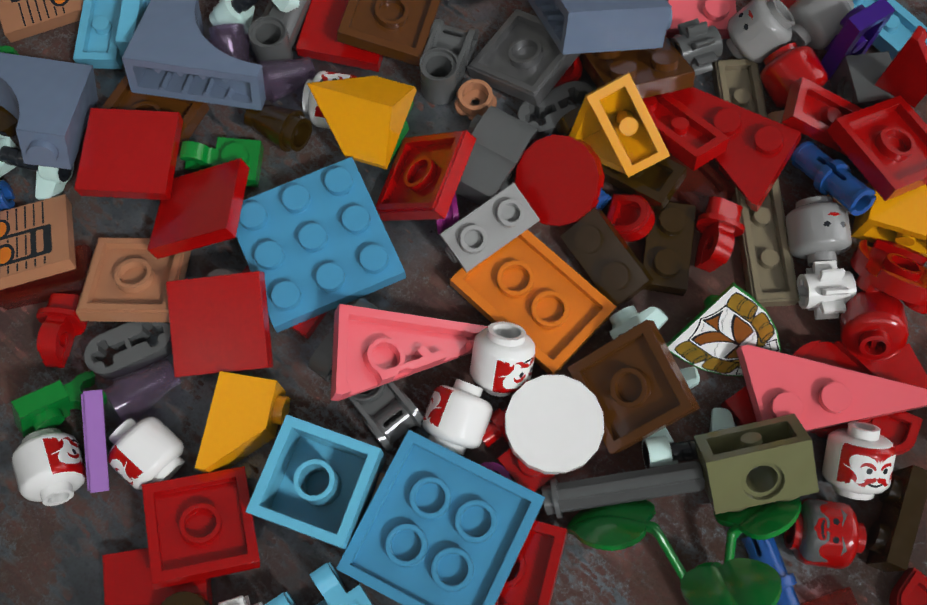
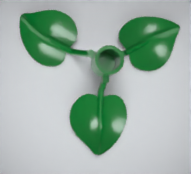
[567,497,801,605]

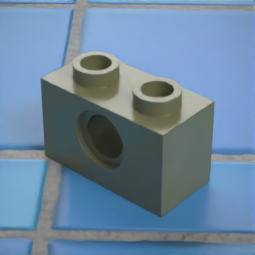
[694,414,819,514]

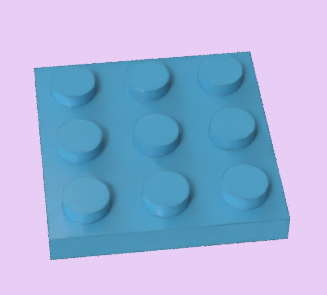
[236,157,406,333]
[336,430,545,605]

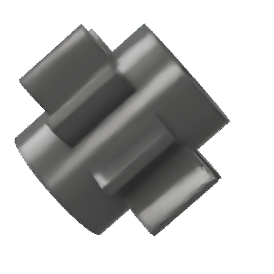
[669,18,723,76]

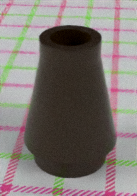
[244,105,312,152]

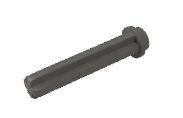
[542,461,705,519]

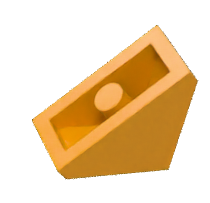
[569,72,670,178]
[307,76,417,170]

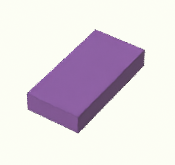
[81,389,110,493]

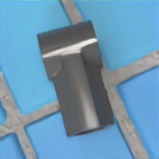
[248,0,311,73]

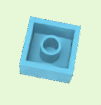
[245,414,386,550]

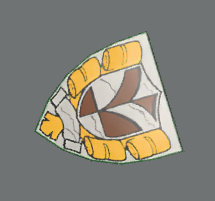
[666,283,781,376]

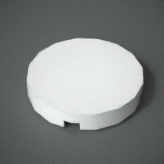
[505,375,604,475]

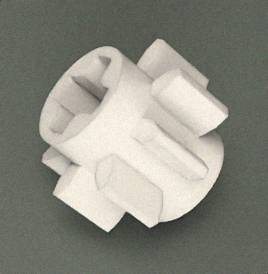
[796,260,857,320]

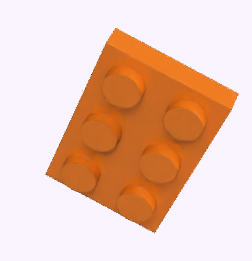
[450,229,617,375]

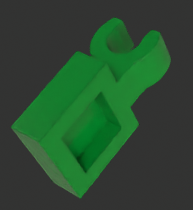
[179,137,264,188]
[11,371,107,437]

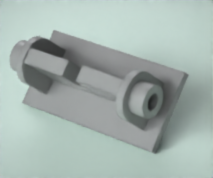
[440,183,540,273]

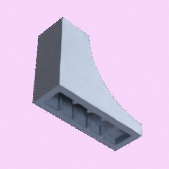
[122,0,266,111]
[528,0,672,55]
[0,52,98,170]

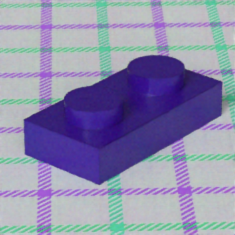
[821,0,895,81]

